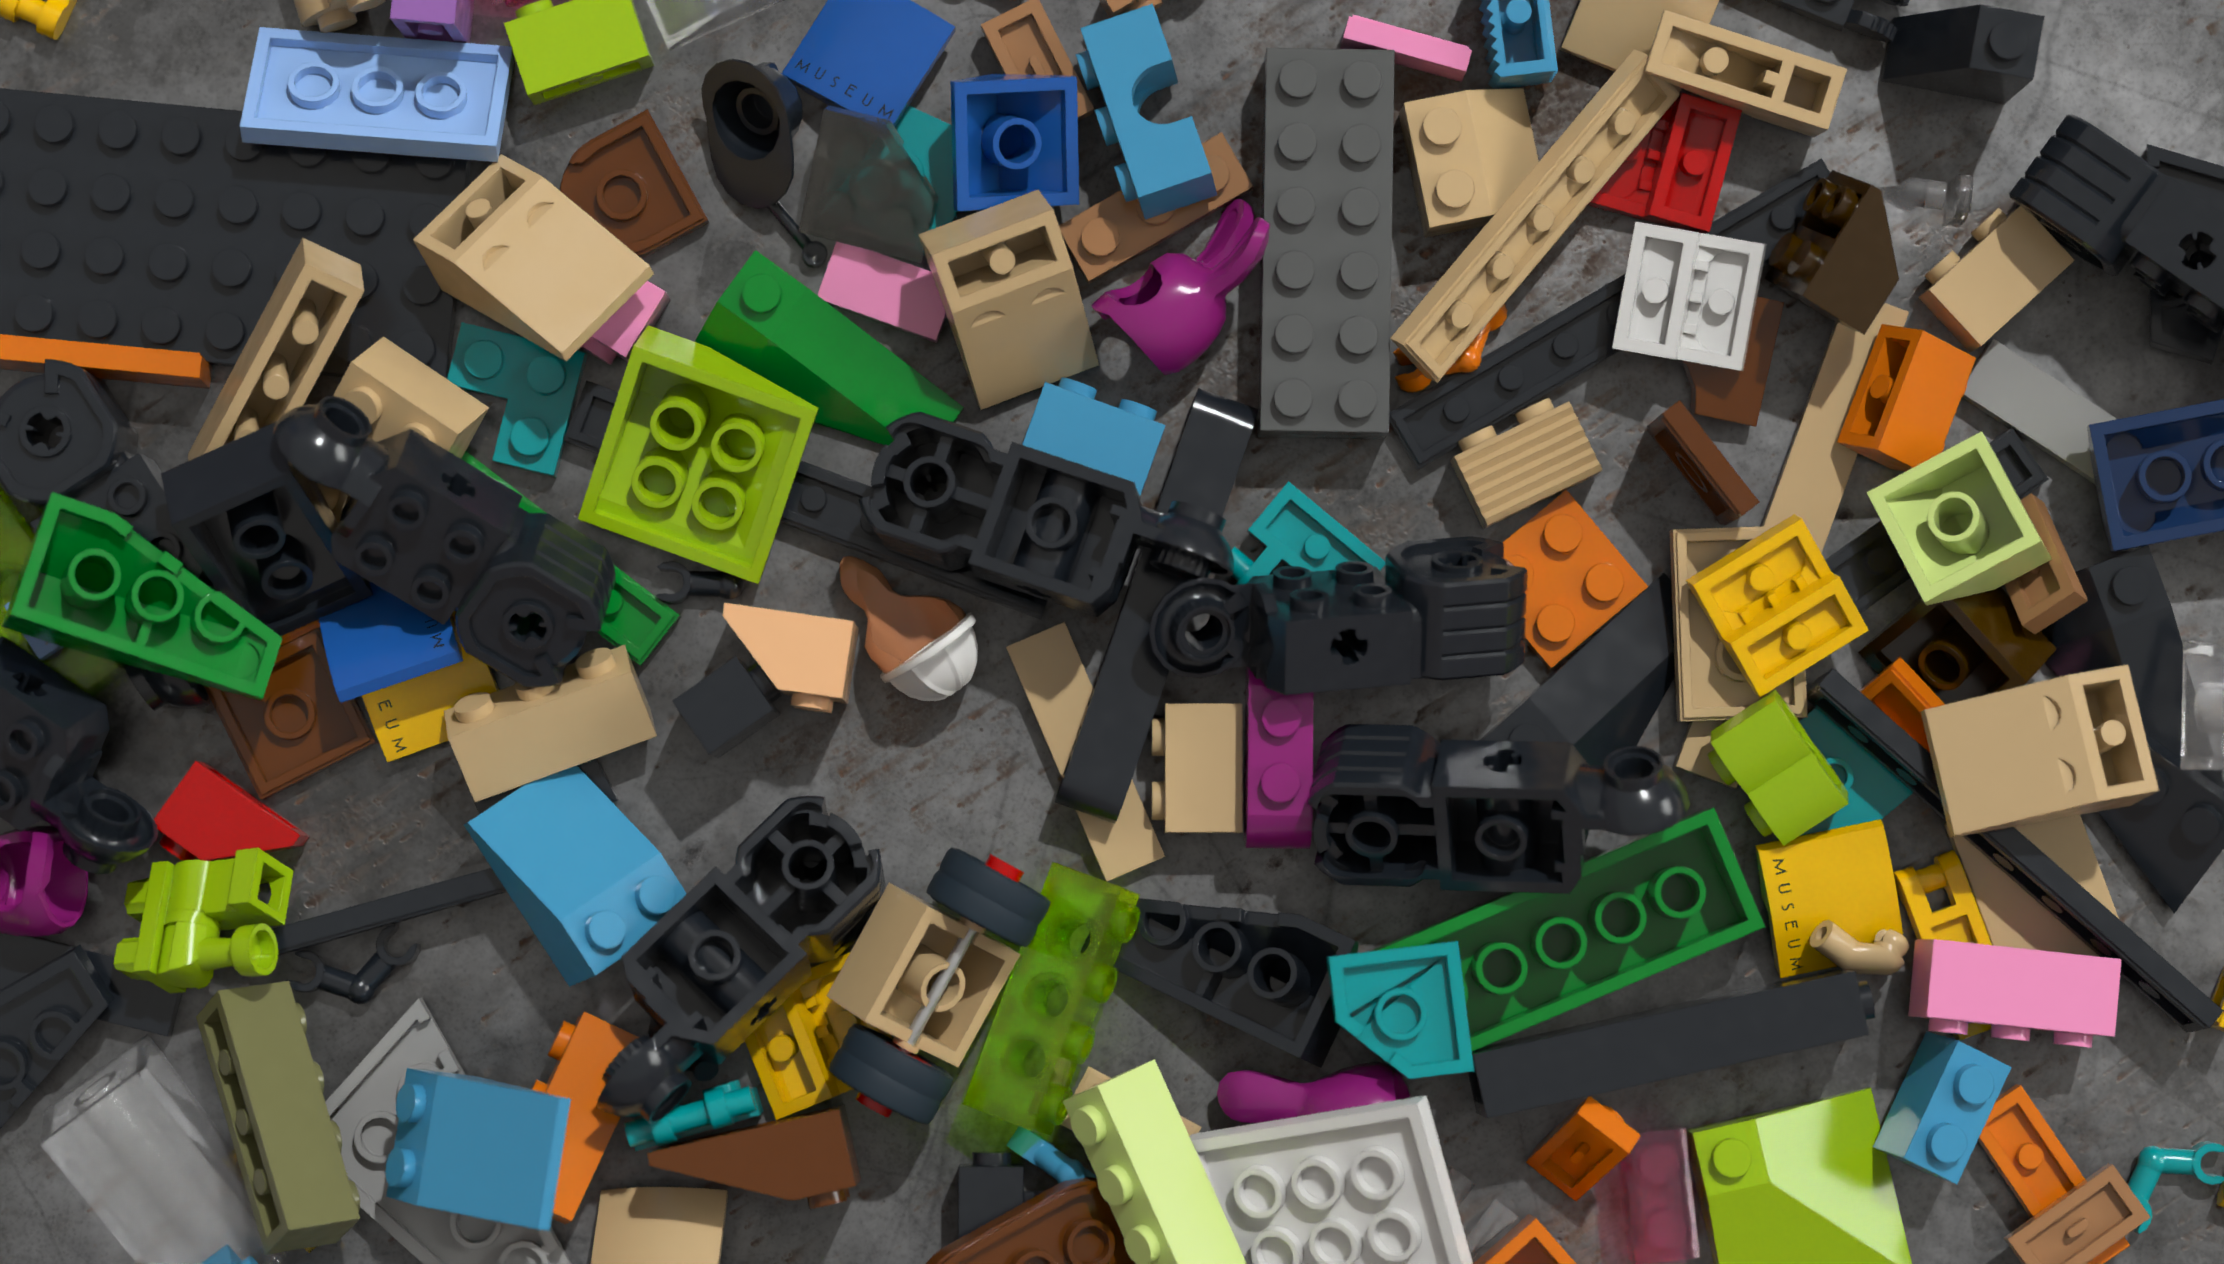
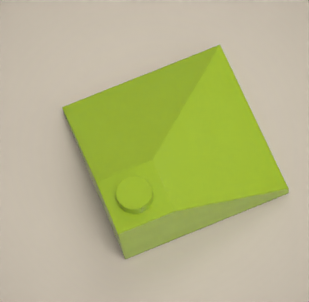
[578,325,819,584]
[1683,1087,1912,1264]

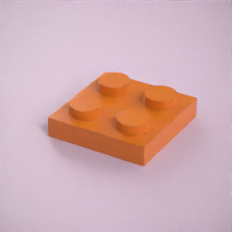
[1503,490,1648,669]

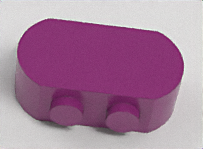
[1244,667,1314,849]

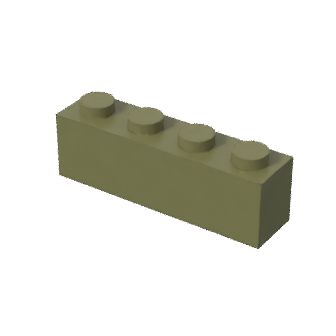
[196,981,360,1255]

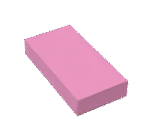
[1340,15,1472,82]
[817,239,946,343]

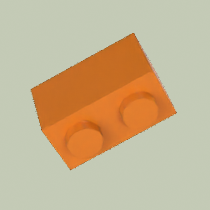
[1837,324,1976,472]

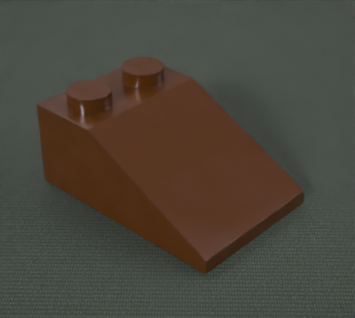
[647,1104,861,1209]

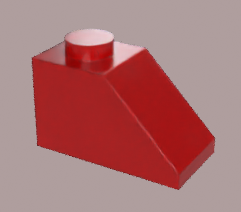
[154,761,310,861]

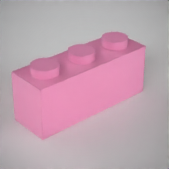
[1908,939,2122,1048]

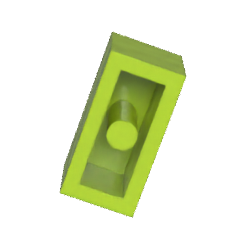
[504,0,654,105]

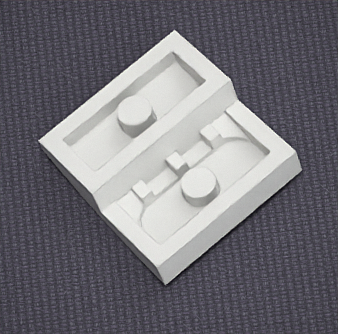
[1612,222,1767,371]

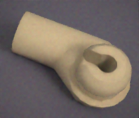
[1810,920,1909,975]

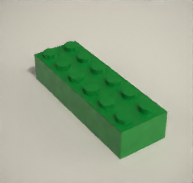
[1371,808,1765,1078]

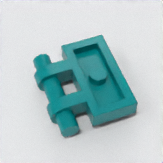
[1232,481,1385,585]
[624,1079,764,1151]

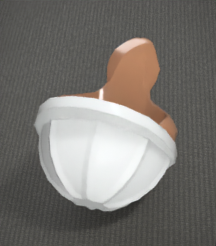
[839,556,978,701]

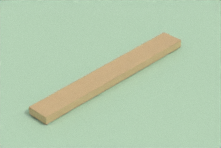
[1674,303,1909,789]

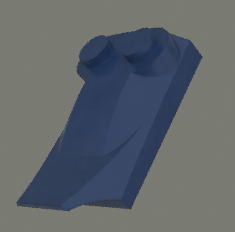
[2087,399,2224,552]

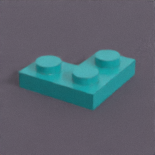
[447,322,588,478]

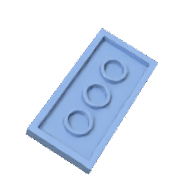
[240,27,514,162]

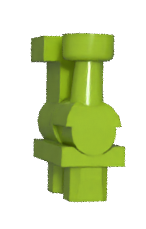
[113,848,294,993]

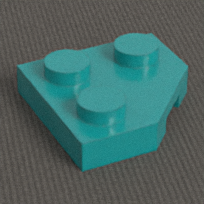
[1326,941,1474,1079]

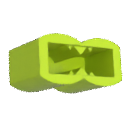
[1707,690,1849,845]

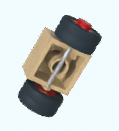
[827,847,1051,1125]

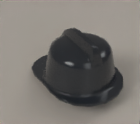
[701,58,803,209]

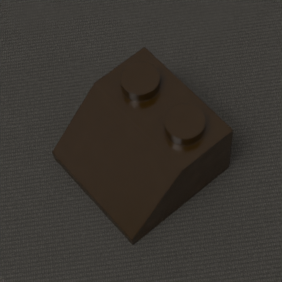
[1858,587,2057,704]

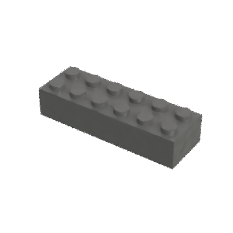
[1258,47,1395,440]

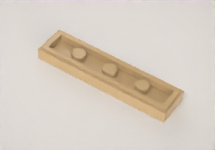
[1006,622,1165,882]

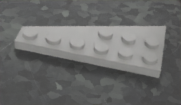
[325,998,572,1264]

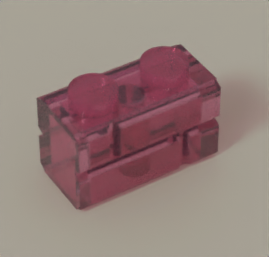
[1618,1125,1700,1264]

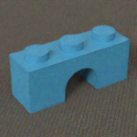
[1075,4,1217,220]

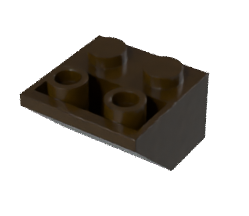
[1764,170,1899,335]

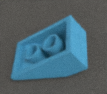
[464,766,687,987]
[385,1068,571,1231]

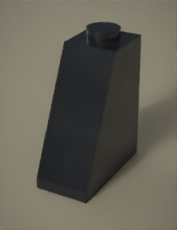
[1881,4,2044,104]

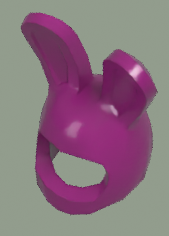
[1091,199,1270,375]
[0,826,88,937]
[1217,1061,1412,1123]

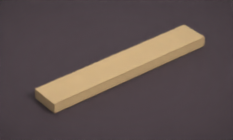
[1390,49,1680,383]

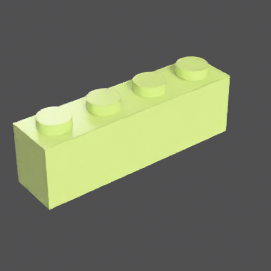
[1063,1059,1247,1264]

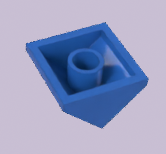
[950,74,1080,211]

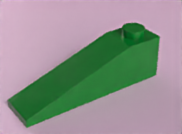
[694,250,964,446]
[2,492,283,701]

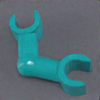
[2128,1141,2224,1234]

